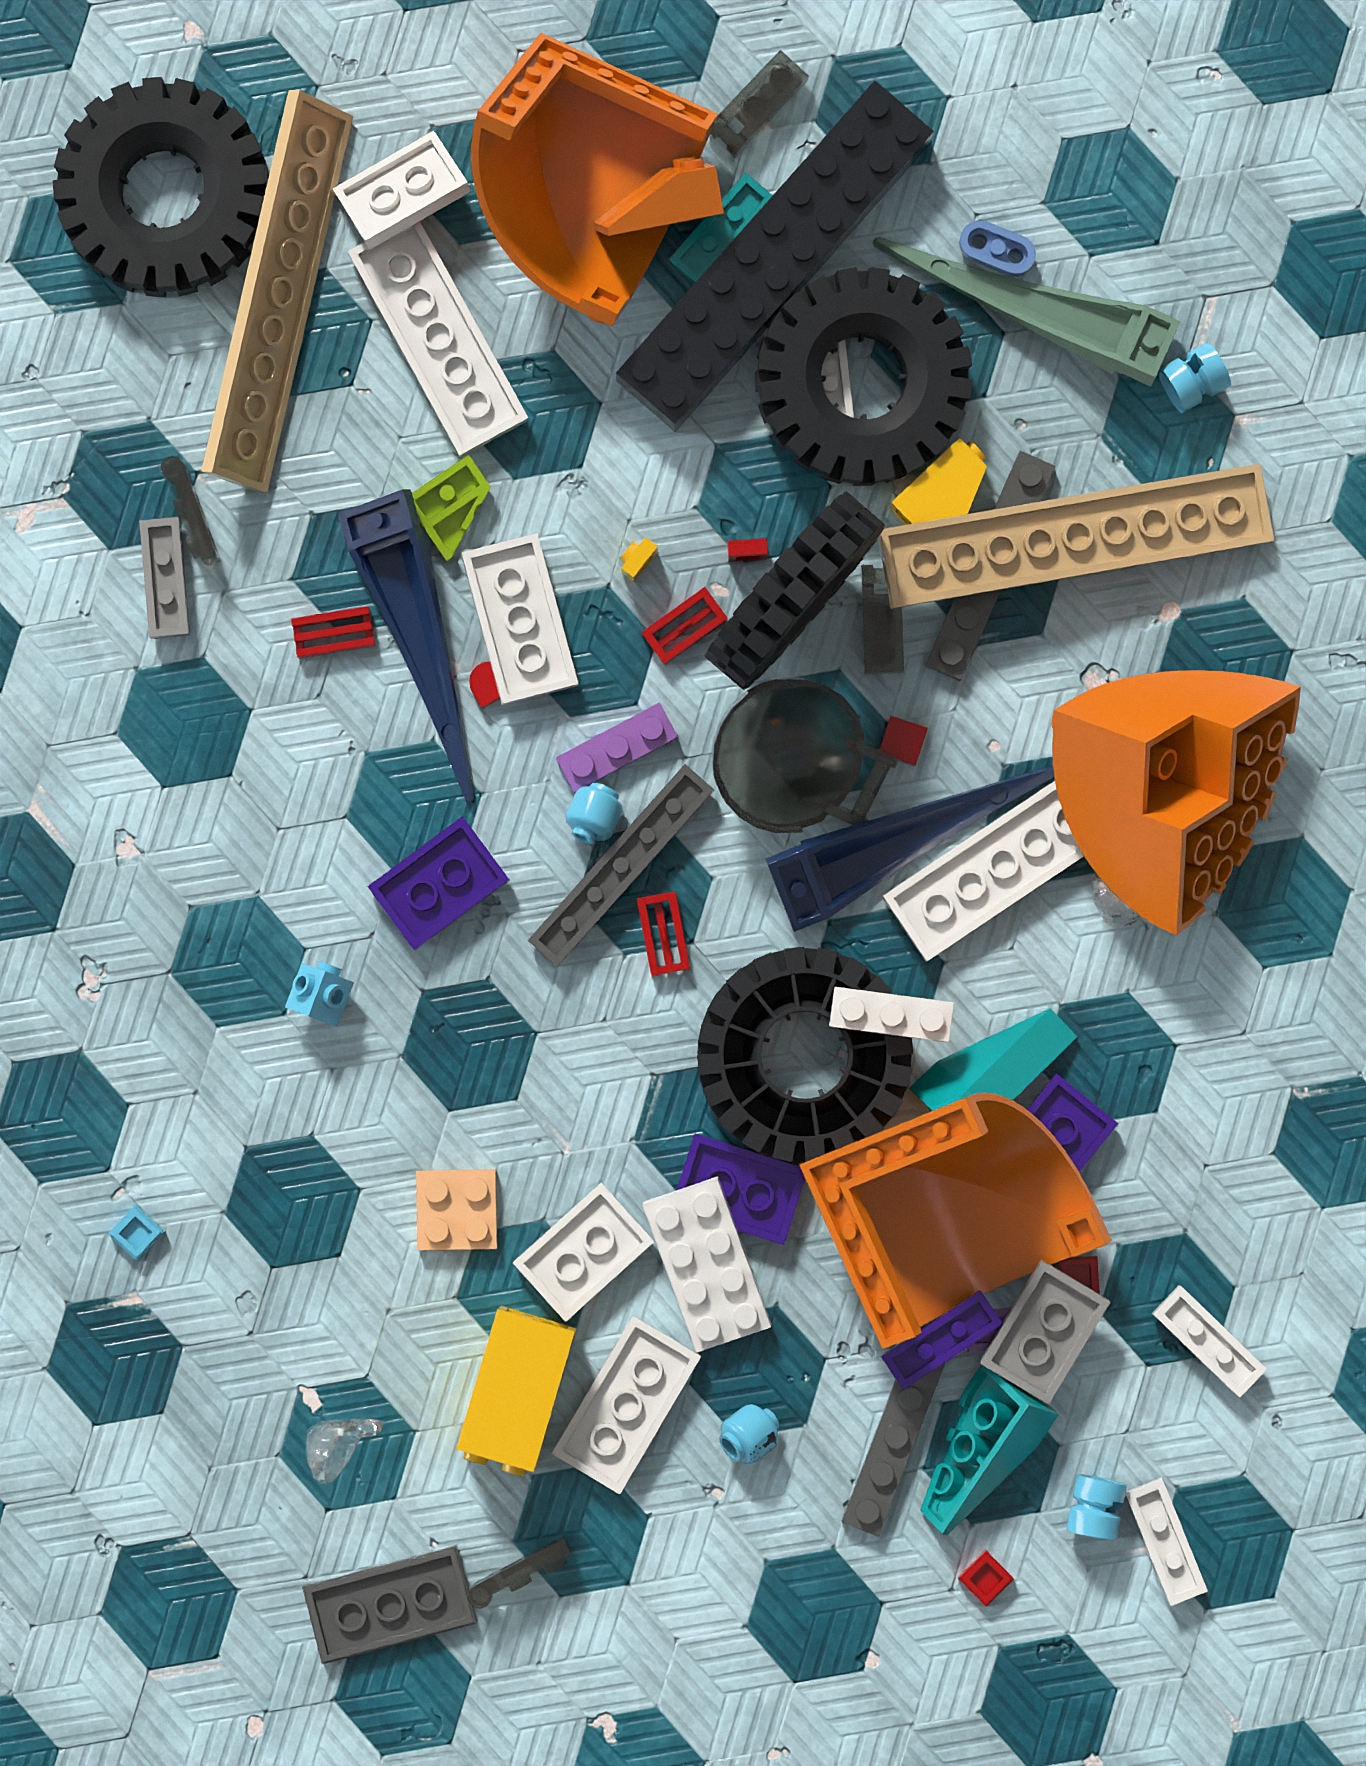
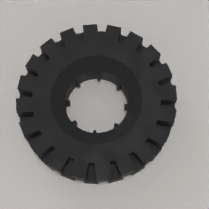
[52,77,269,298]
[755,267,973,486]
[705,491,885,690]
[697,947,913,1163]

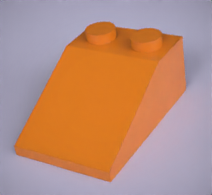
[594,156,724,236]

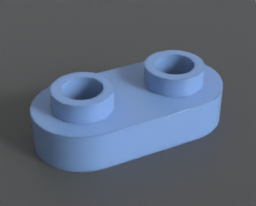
[959,220,1036,277]

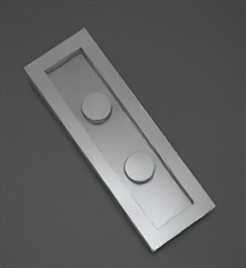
[139,517,190,639]

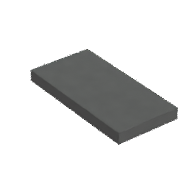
[302,1544,477,1665]

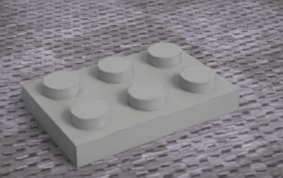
[979,1259,1110,1405]

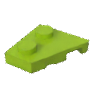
[412,454,491,561]

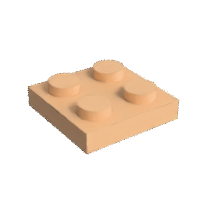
[416,1169,497,1250]

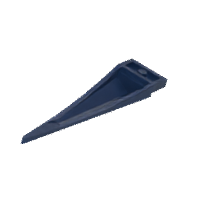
[338,489,475,803]
[765,765,1054,932]

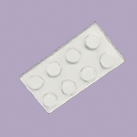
[461,533,578,706]
[643,1176,772,1353]
[551,1315,701,1494]

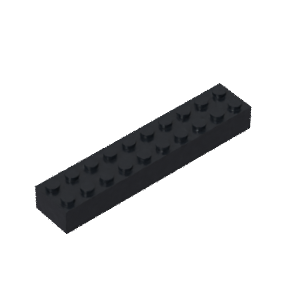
[616,81,934,432]

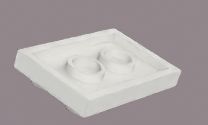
[333,131,471,250]
[513,1182,654,1322]

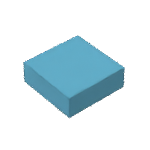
[108,1205,166,1261]

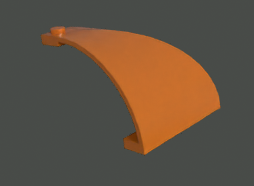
[471,33,718,327]
[800,1093,1112,1349]

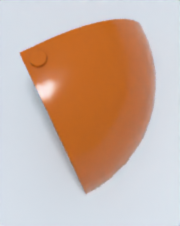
[1051,670,1301,935]

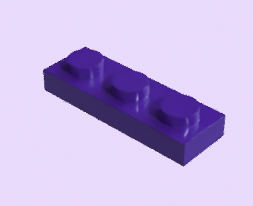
[881,1290,1003,1390]

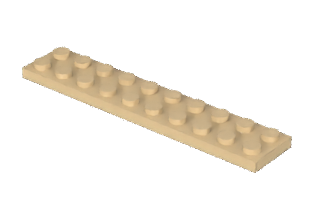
[201,90,353,493]
[878,463,1274,609]

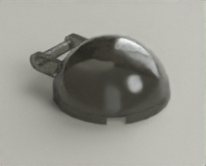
[711,677,900,833]

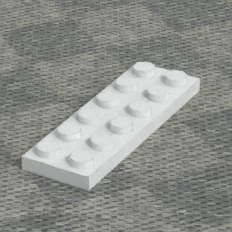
[347,221,529,458]
[882,781,1084,962]

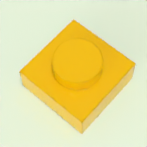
[620,537,658,582]

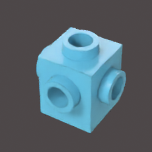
[285,961,354,1027]

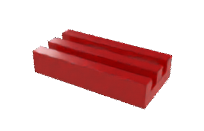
[641,587,728,666]
[291,606,376,659]
[637,891,690,977]

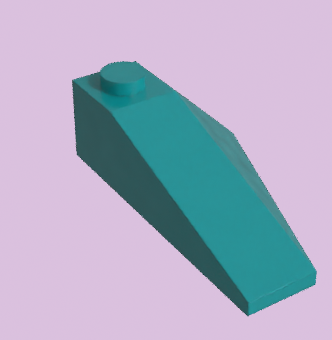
[909,1008,1077,1111]
[920,1364,1059,1535]

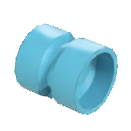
[1158,342,1231,413]
[1066,1474,1127,1540]

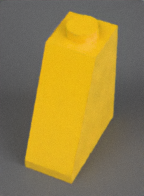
[890,438,987,525]

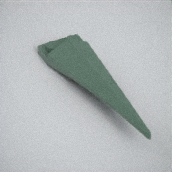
[873,237,1181,387]

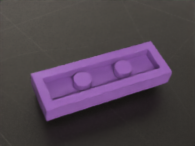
[556,702,678,794]

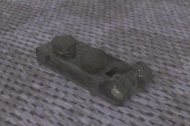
[710,49,809,158]
[161,456,221,566]
[861,564,904,674]
[468,1535,572,1609]

